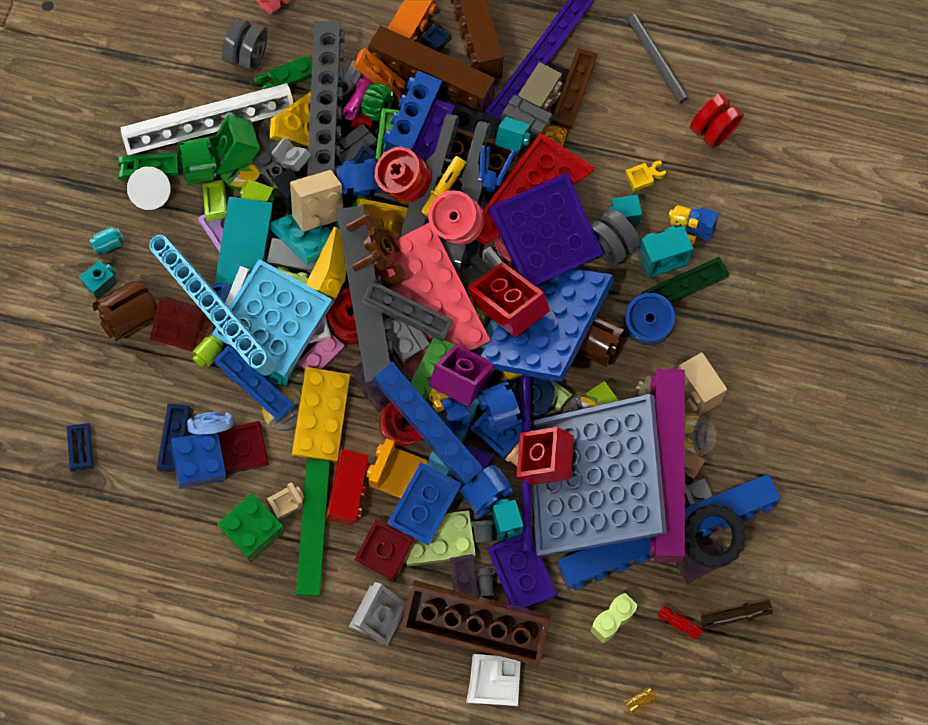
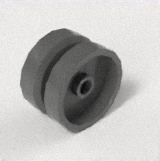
[222,17,268,72]
[590,209,641,266]

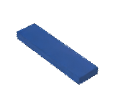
[214,345,295,422]

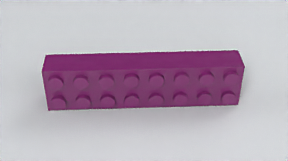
[649,369,685,563]

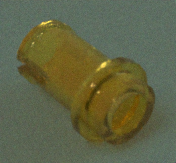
[624,687,656,714]

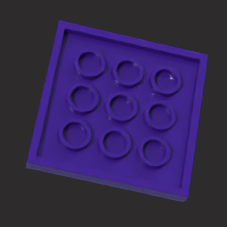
[488,173,604,286]

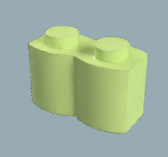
[591,593,637,643]

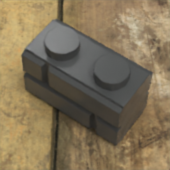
[501,95,552,141]
[336,124,378,166]

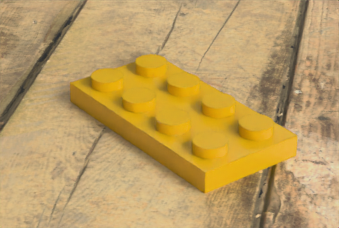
[291,367,350,463]

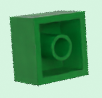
[217,493,285,563]

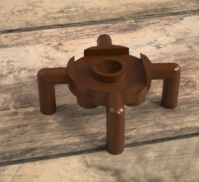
[346,213,407,288]

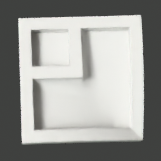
[466,654,521,706]

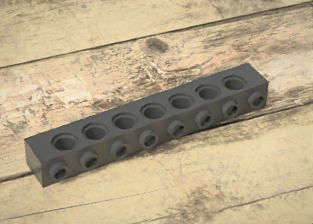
[307,21,345,177]

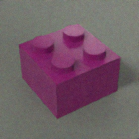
[429,344,494,407]

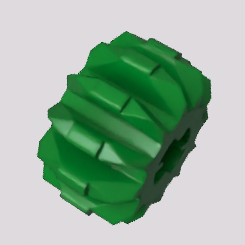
[361,83,394,121]

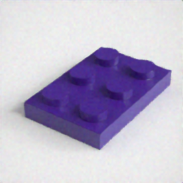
[487,534,557,609]

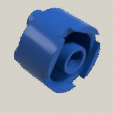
[336,158,384,197]
[477,381,523,434]
[460,465,516,519]

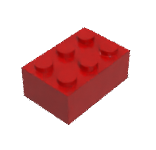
[468,262,550,338]

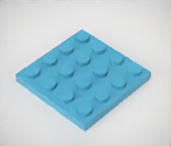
[212,259,334,378]

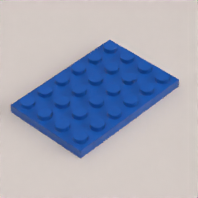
[481,268,614,382]

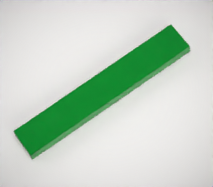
[296,459,330,597]

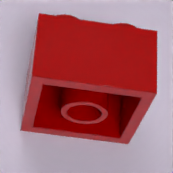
[516,427,574,485]

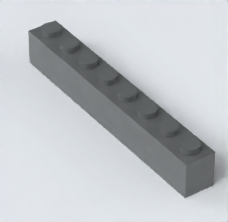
[337,205,395,388]

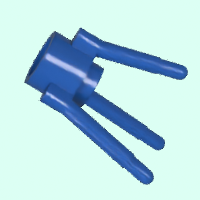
[478,146,516,192]

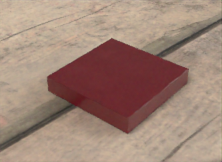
[218,421,269,475]
[354,519,417,581]

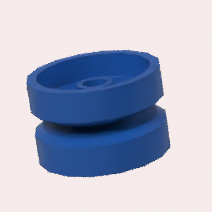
[625,293,675,346]

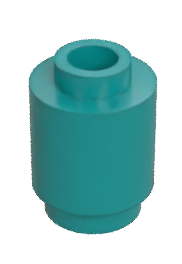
[89,226,124,255]

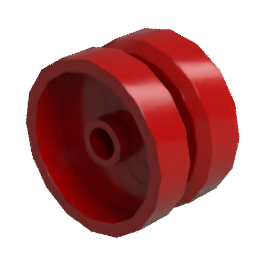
[689,93,744,149]
[375,147,431,203]
[327,288,359,345]

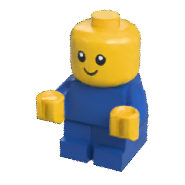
[668,205,719,245]
[429,388,469,433]

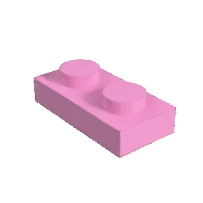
[298,333,345,370]

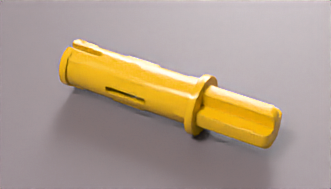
[421,156,466,217]

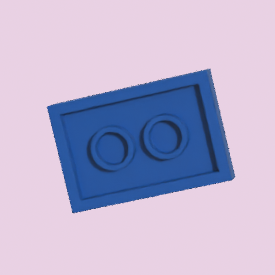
[387,462,462,546]

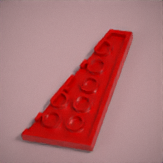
[476,133,595,246]

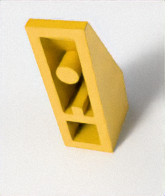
[306,227,347,300]

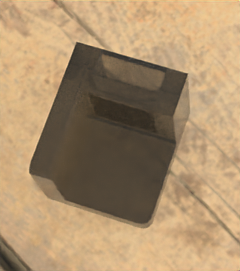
[459,254,492,292]

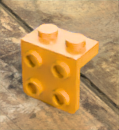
[366,438,427,499]

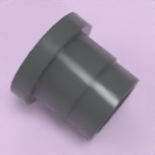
[471,521,494,543]

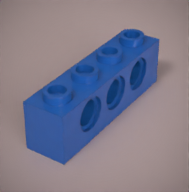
[382,71,442,152]

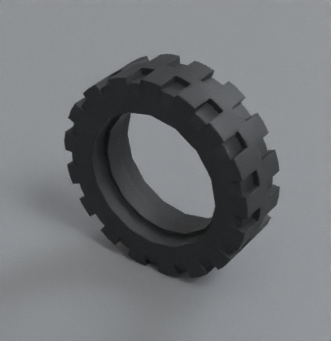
[685,505,746,567]

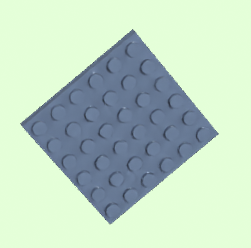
[531,394,667,557]

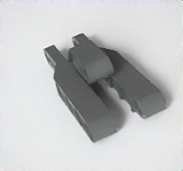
[400,114,491,271]

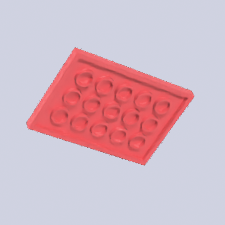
[374,223,490,382]

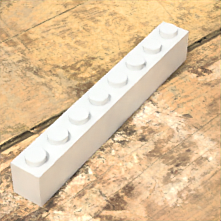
[120,83,293,155]

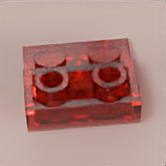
[149,296,206,352]

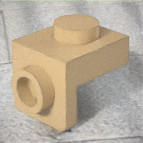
[267,482,304,520]

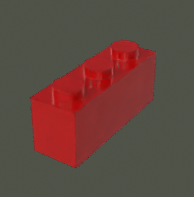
[325,449,371,526]

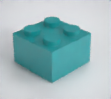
[638,225,693,279]

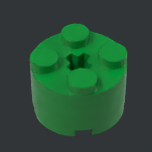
[178,137,217,185]

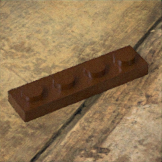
[551,48,598,130]

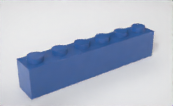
[372,362,483,485]

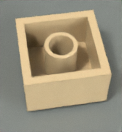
[290,170,343,232]
[678,352,727,416]

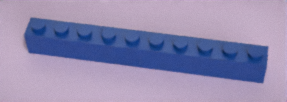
[557,474,781,591]

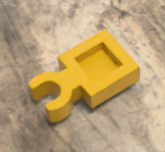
[625,161,666,192]

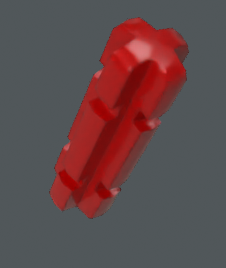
[658,606,702,639]

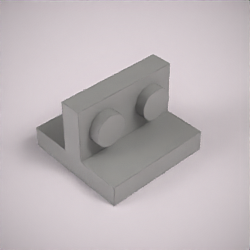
[349,582,407,646]

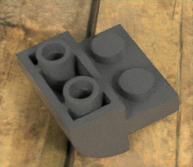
[252,141,308,188]

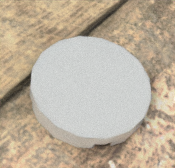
[127,167,171,210]

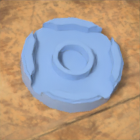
[187,412,233,434]

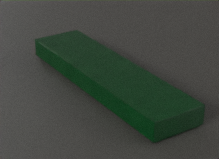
[641,257,729,304]

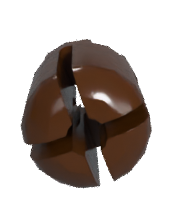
[92,281,158,342]
[577,314,627,367]

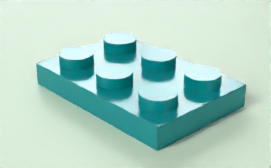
[270,214,331,265]

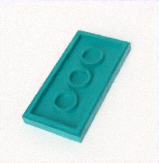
[215,197,273,286]

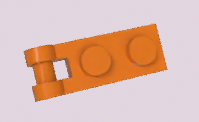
[353,48,406,103]

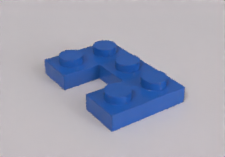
[469,380,544,460]

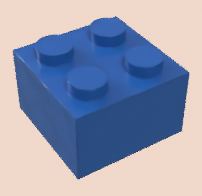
[171,432,226,489]

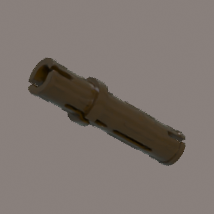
[700,599,773,630]

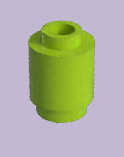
[192,334,225,367]

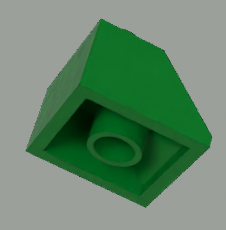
[210,114,260,175]

